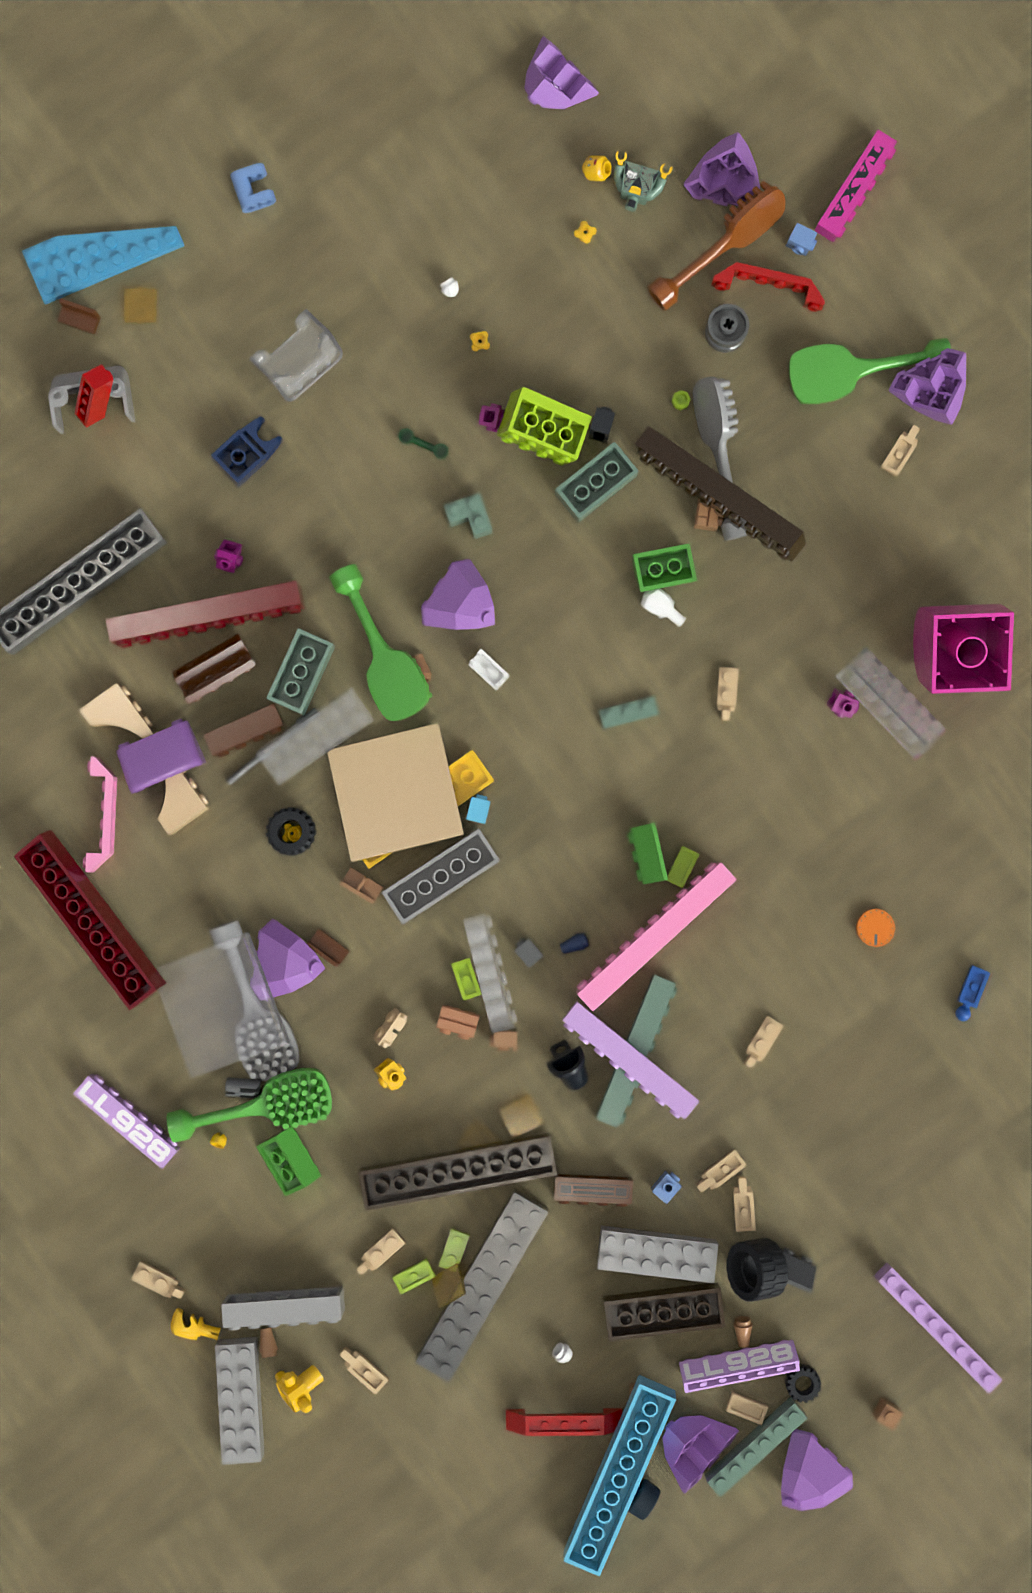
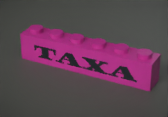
[814,130,897,243]

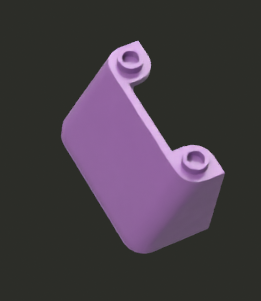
[116,718,207,794]

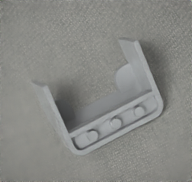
[48,366,136,434]

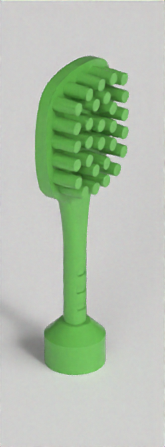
[789,338,951,404]
[329,564,432,721]
[166,1068,332,1143]

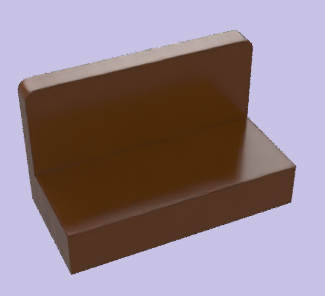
[57,298,101,335]
[306,928,350,968]

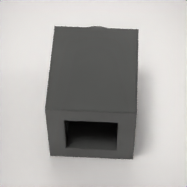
[514,937,544,968]

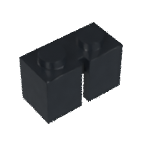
[589,406,615,444]

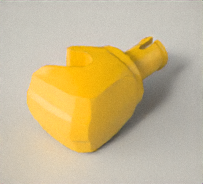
[170,1308,221,1340]

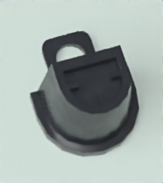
[546,1040,589,1090]

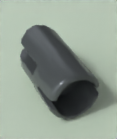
[225,1077,261,1099]

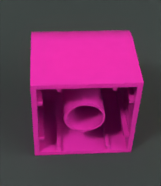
[913,604,1014,694]

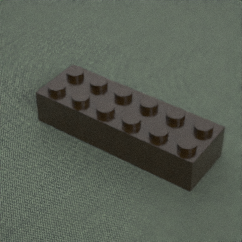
[603,1282,725,1341]

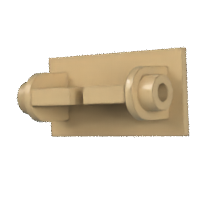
[373,1007,408,1048]

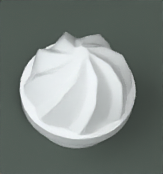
[440,277,459,297]
[552,1343,572,1363]

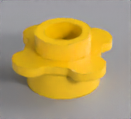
[574,221,597,244]
[470,331,490,352]
[282,823,302,843]

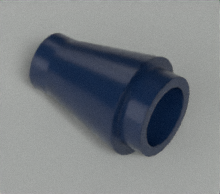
[560,932,590,954]

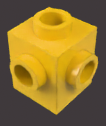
[373,1058,407,1091]

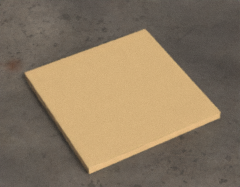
[327,723,464,862]

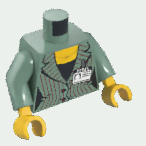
[613,150,673,212]

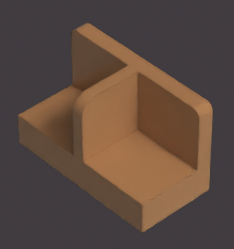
[340,867,384,904]

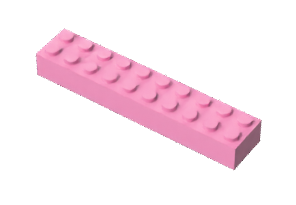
[576,862,737,1011]

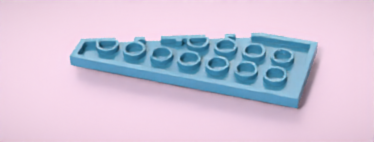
[22,226,185,305]

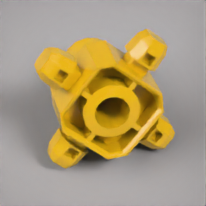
[275,1365,324,1413]

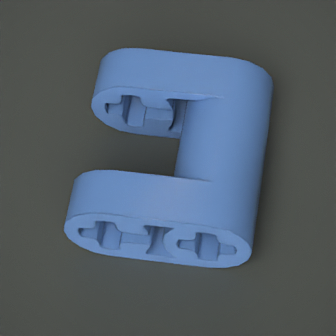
[230,163,276,213]

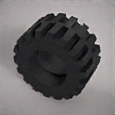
[266,807,316,856]

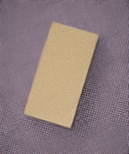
[725,1391,768,1425]

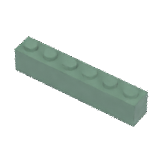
[705,1396,807,1497]

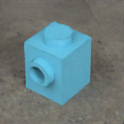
[466,794,491,824]

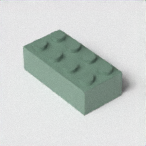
[554,442,639,523]
[266,628,335,716]

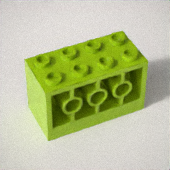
[496,387,592,466]

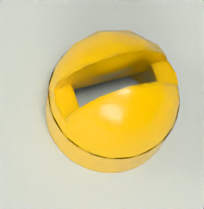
[210,1132,227,1149]

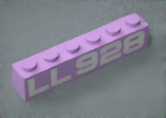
[73,1074,180,1169]
[679,1340,800,1393]

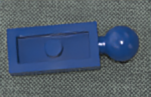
[955,965,990,1021]

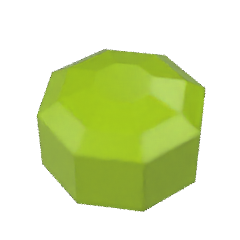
[671,390,691,410]

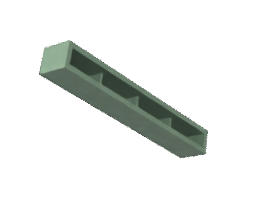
[595,974,677,1128]

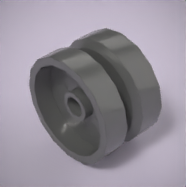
[705,304,749,353]

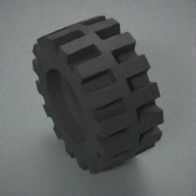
[785,1364,822,1403]

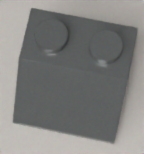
[782,1247,817,1293]

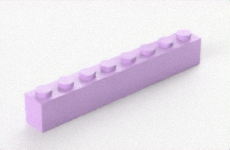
[562,1001,699,1119]
[874,1263,1002,1393]

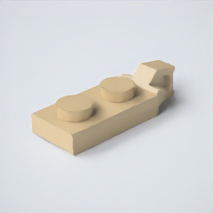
[880,425,920,477]
[716,667,739,721]
[744,1015,784,1068]
[695,1149,747,1193]
[733,1176,756,1232]
[356,1228,406,1275]
[131,1260,186,1299]
[340,1346,389,1395]

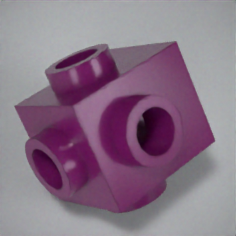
[478,403,505,432]
[214,539,244,573]
[826,688,860,718]

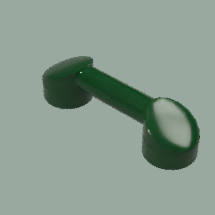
[398,428,449,460]

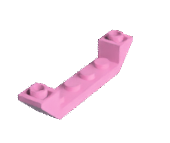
[83,756,117,872]

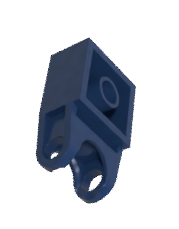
[211,416,284,488]

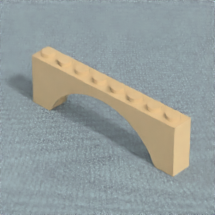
[79,683,209,835]

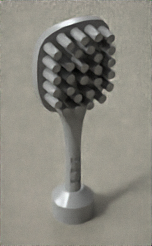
[693,376,748,541]
[209,920,300,1081]

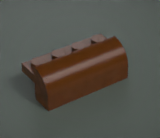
[172,634,256,704]

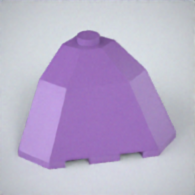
[524,36,599,109]
[684,132,760,206]
[889,348,966,425]
[421,559,495,630]
[250,919,325,1000]
[662,1415,739,1494]
[781,1429,853,1511]

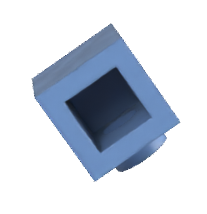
[786,223,817,256]
[651,1170,682,1204]

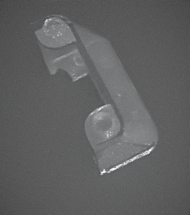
[249,309,343,402]

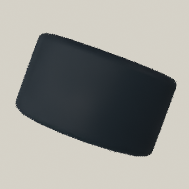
[628,1479,661,1520]

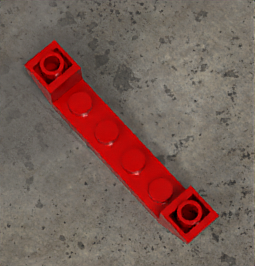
[711,262,825,312]
[506,1408,622,1436]

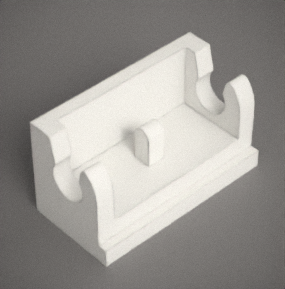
[468,649,509,691]

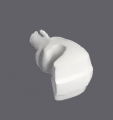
[640,588,686,627]

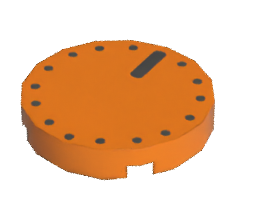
[856,909,895,947]

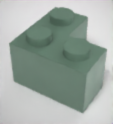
[444,493,492,539]

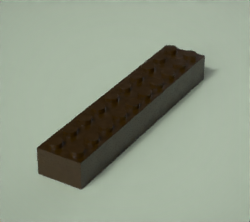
[635,426,806,562]
[358,1133,557,1211]

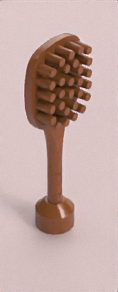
[647,181,786,311]

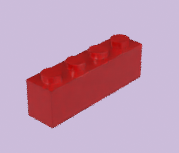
[74,364,113,428]

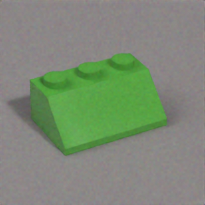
[632,543,697,592]
[627,823,668,885]
[256,1126,321,1196]

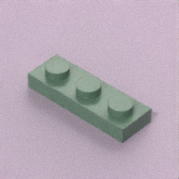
[599,696,659,729]

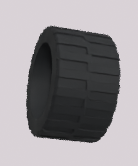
[726,1238,788,1302]

